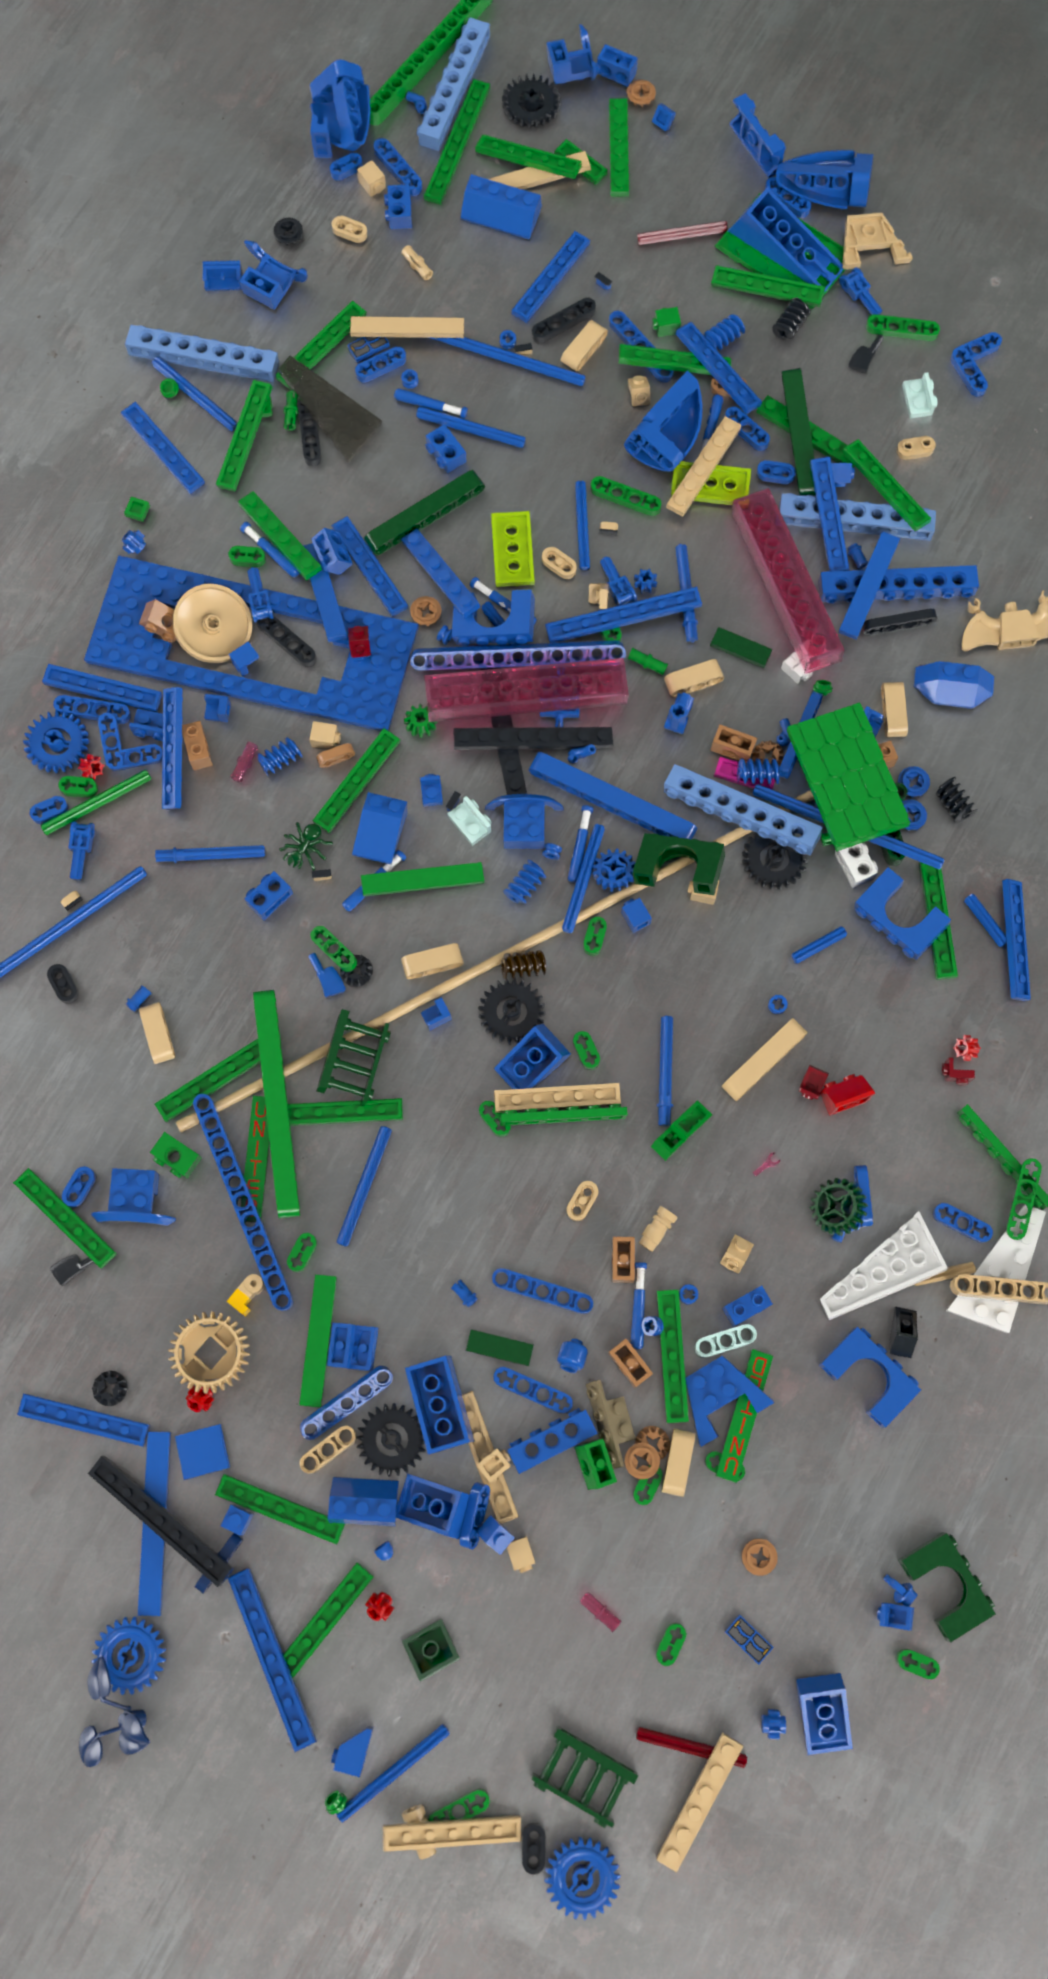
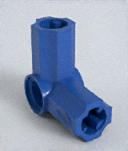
[664,692,694,735]

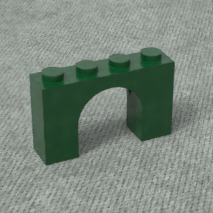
[633,833,725,895]
[898,1532,996,1643]

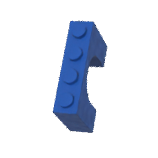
[452,590,535,647]
[854,867,951,960]
[819,1327,921,1428]

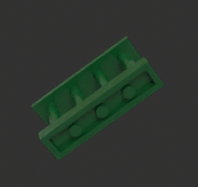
[316,1009,391,1106]
[531,1725,638,1828]

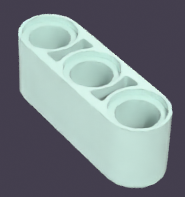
[694,1324,757,1358]

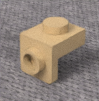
[628,376,651,407]
[720,1234,754,1273]

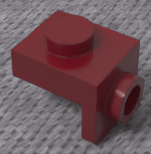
[348,626,371,658]
[942,1057,975,1085]
[799,1065,829,1100]

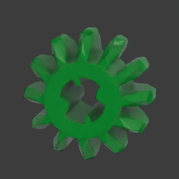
[404,703,438,739]

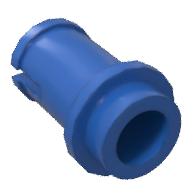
[847,543,869,570]
[126,985,152,1012]
[451,1279,478,1308]

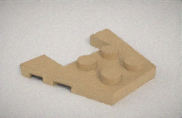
[843,213,913,269]

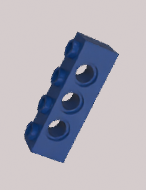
[508,1408,598,1474]

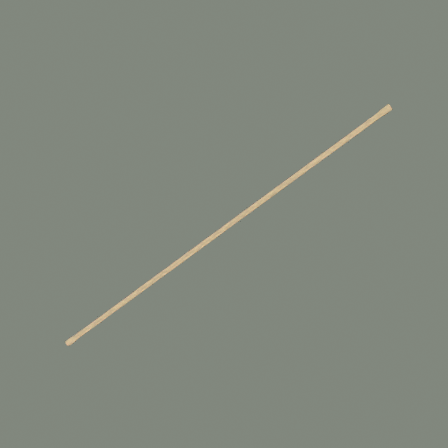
[176,790,814,1133]

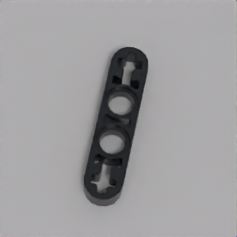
[532,298,596,343]
[298,396,321,466]
[862,608,938,636]
[256,616,317,667]

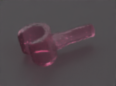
[753,1152,781,1177]

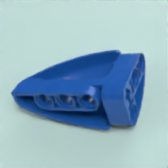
[310,60,370,151]
[776,150,873,209]
[624,371,703,472]

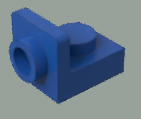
[420,774,443,807]

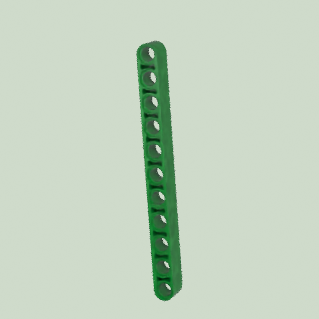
[369,0,493,126]
[253,990,300,1219]

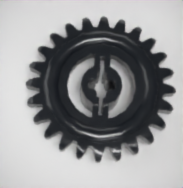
[502,73,561,128]
[742,825,808,890]
[478,978,546,1044]
[356,1403,426,1477]

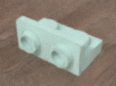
[902,372,937,418]
[447,796,492,846]

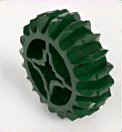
[809,1178,868,1236]

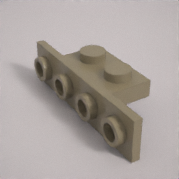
[585,1380,636,1469]

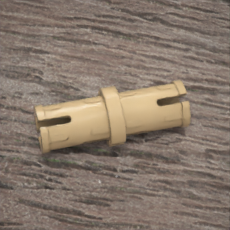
[401,245,433,280]

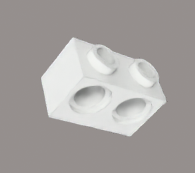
[834,842,878,888]

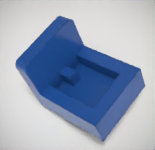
[877,1603,914,1631]

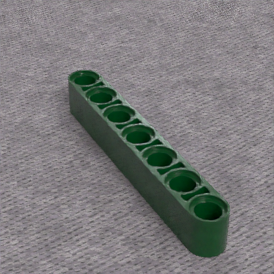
[781,368,816,496]
[364,470,485,556]

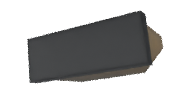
[514,343,533,356]
[599,522,618,535]
[312,869,332,881]
[61,891,83,911]

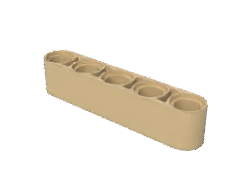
[721,1018,808,1101]
[950,1274,1048,1305]

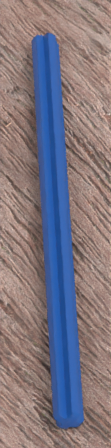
[431,337,586,386]
[753,784,945,869]
[0,866,147,978]

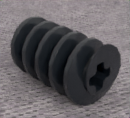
[772,298,811,340]
[936,777,978,823]

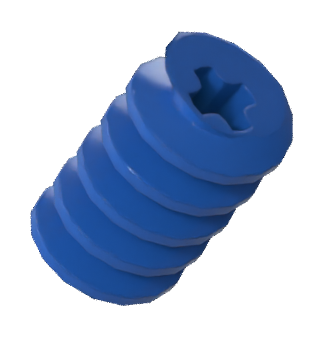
[703,314,745,351]
[257,737,303,777]
[737,758,780,784]
[503,859,546,904]

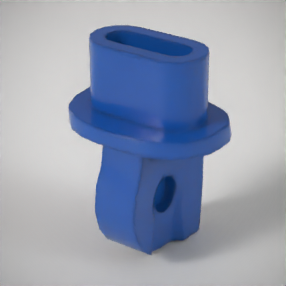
[883,1574,918,1606]

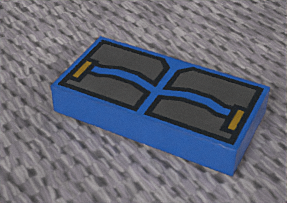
[347,337,390,363]
[725,1615,774,1665]

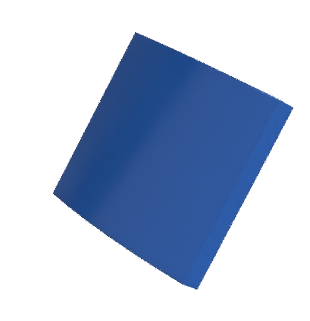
[327,1323,379,1371]
[175,1424,230,1480]

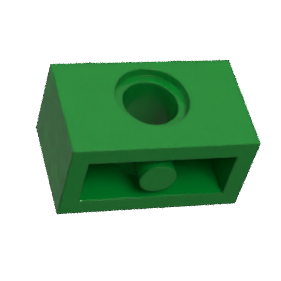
[149,1132,202,1179]
[574,1439,617,1490]

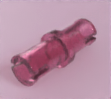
[230,742,259,782]

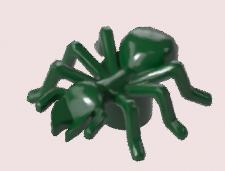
[279,822,333,871]

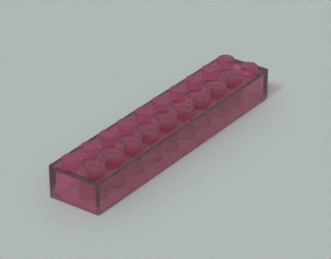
[731,488,845,674]
[424,658,629,722]

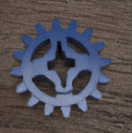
[592,848,635,892]

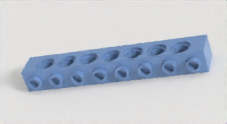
[417,18,490,151]
[125,325,279,383]
[777,493,936,541]
[664,764,822,856]

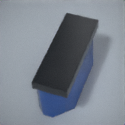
[594,272,612,290]
[445,791,461,812]

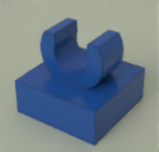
[651,103,676,131]

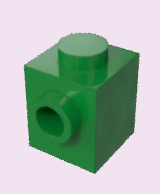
[652,307,681,337]

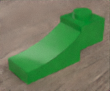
[651,1100,713,1161]

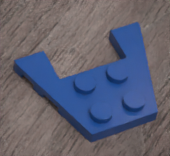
[686,1356,775,1447]

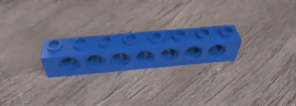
[818,565,979,603]

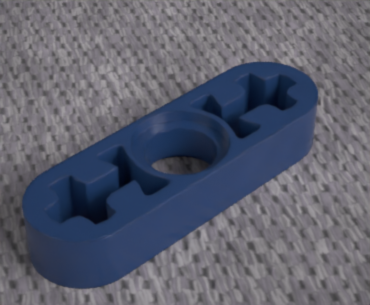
[194,1533,243,1594]

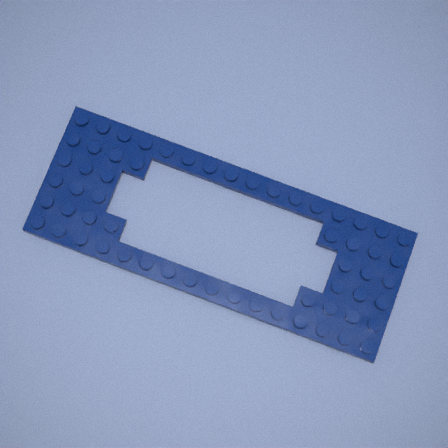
[84,555,419,731]

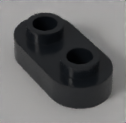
[47,964,78,1003]
[522,1823,546,1875]

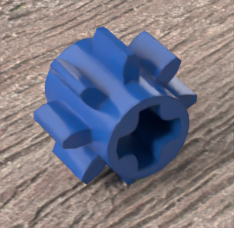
[121,530,146,554]
[634,568,657,594]
[761,1709,786,1739]

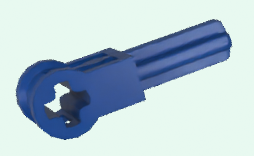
[839,267,882,315]
[600,557,637,606]
[247,567,274,623]
[68,821,95,880]

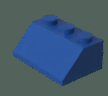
[328,1477,399,1526]

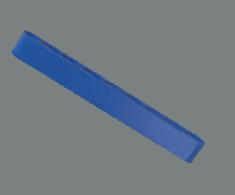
[528,752,697,839]

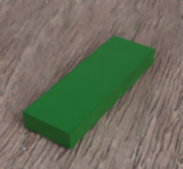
[554,139,608,185]

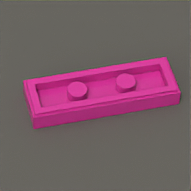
[714,756,775,789]

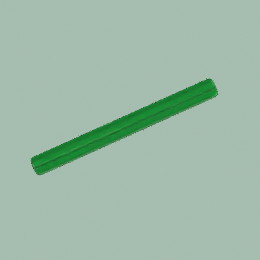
[41,770,151,835]

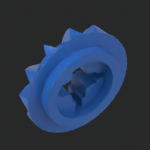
[897,766,930,798]
[902,800,927,831]

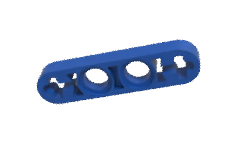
[374,138,422,196]
[53,695,131,724]
[493,1367,573,1414]

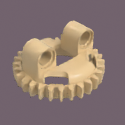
[168,1311,250,1394]

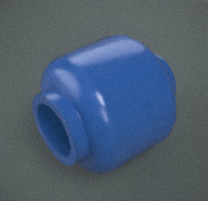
[557,1339,588,1373]

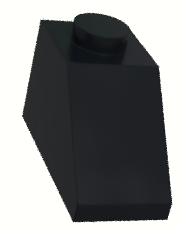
[889,1306,918,1358]

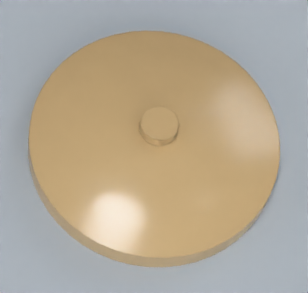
[172,584,252,663]

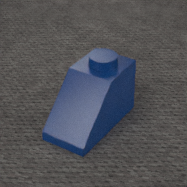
[331,1726,373,1778]

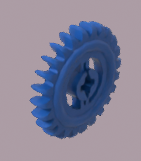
[23,710,90,773]
[92,1617,167,1695]
[544,1836,621,1920]

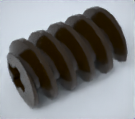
[501,950,546,979]

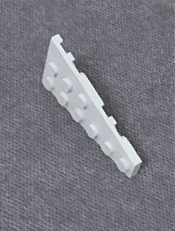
[946,1205,1046,1334]
[820,1211,948,1320]

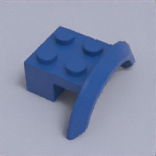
[546,24,599,84]
[239,240,308,310]
[484,794,564,849]
[91,1168,176,1226]

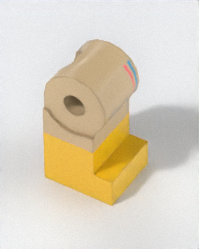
[226,1274,265,1317]

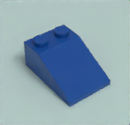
[352,792,408,865]
[494,1024,571,1089]
[396,1474,470,1539]
[796,1673,853,1755]

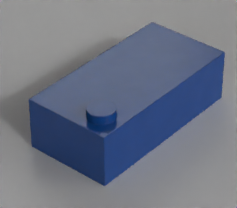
[405,1355,474,1455]

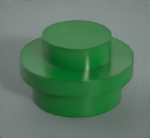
[160,378,179,398]
[813,680,833,696]
[325,1791,347,1815]

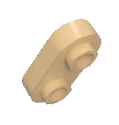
[332,216,368,243]
[897,436,936,460]
[542,547,577,579]
[567,1181,598,1221]

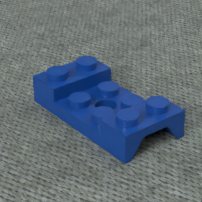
[729,93,785,178]

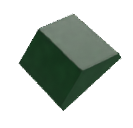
[402,1619,460,1682]

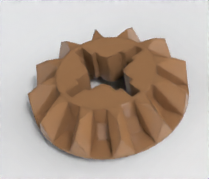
[627,80,656,107]
[410,596,441,626]
[752,740,784,767]
[635,1426,670,1460]
[625,1443,660,1479]
[742,1539,778,1576]

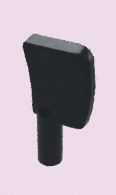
[848,335,884,373]
[50,1254,94,1286]

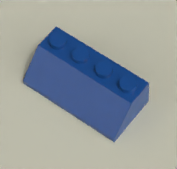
[460,174,542,240]

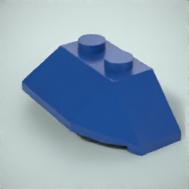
[914,661,994,709]

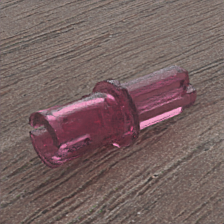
[580,1592,621,1633]

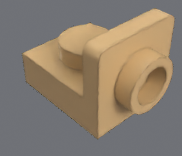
[589,583,609,609]
[477,1448,512,1483]

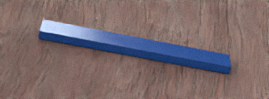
[545,586,702,643]
[138,1432,171,1616]
[228,1568,317,1752]

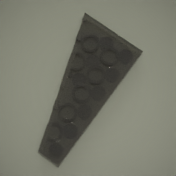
[278,355,382,463]

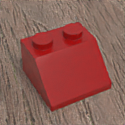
[820,1074,875,1116]

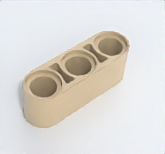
[561,320,608,372]
[664,659,724,698]
[881,682,908,737]
[401,943,464,979]
[139,1002,176,1064]
[300,1426,357,1473]
[661,1428,695,1497]

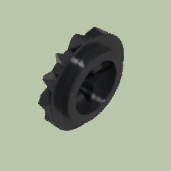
[273,217,303,246]
[340,954,373,987]
[92,1371,127,1406]

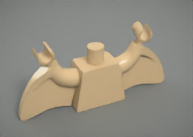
[961,590,1048,651]

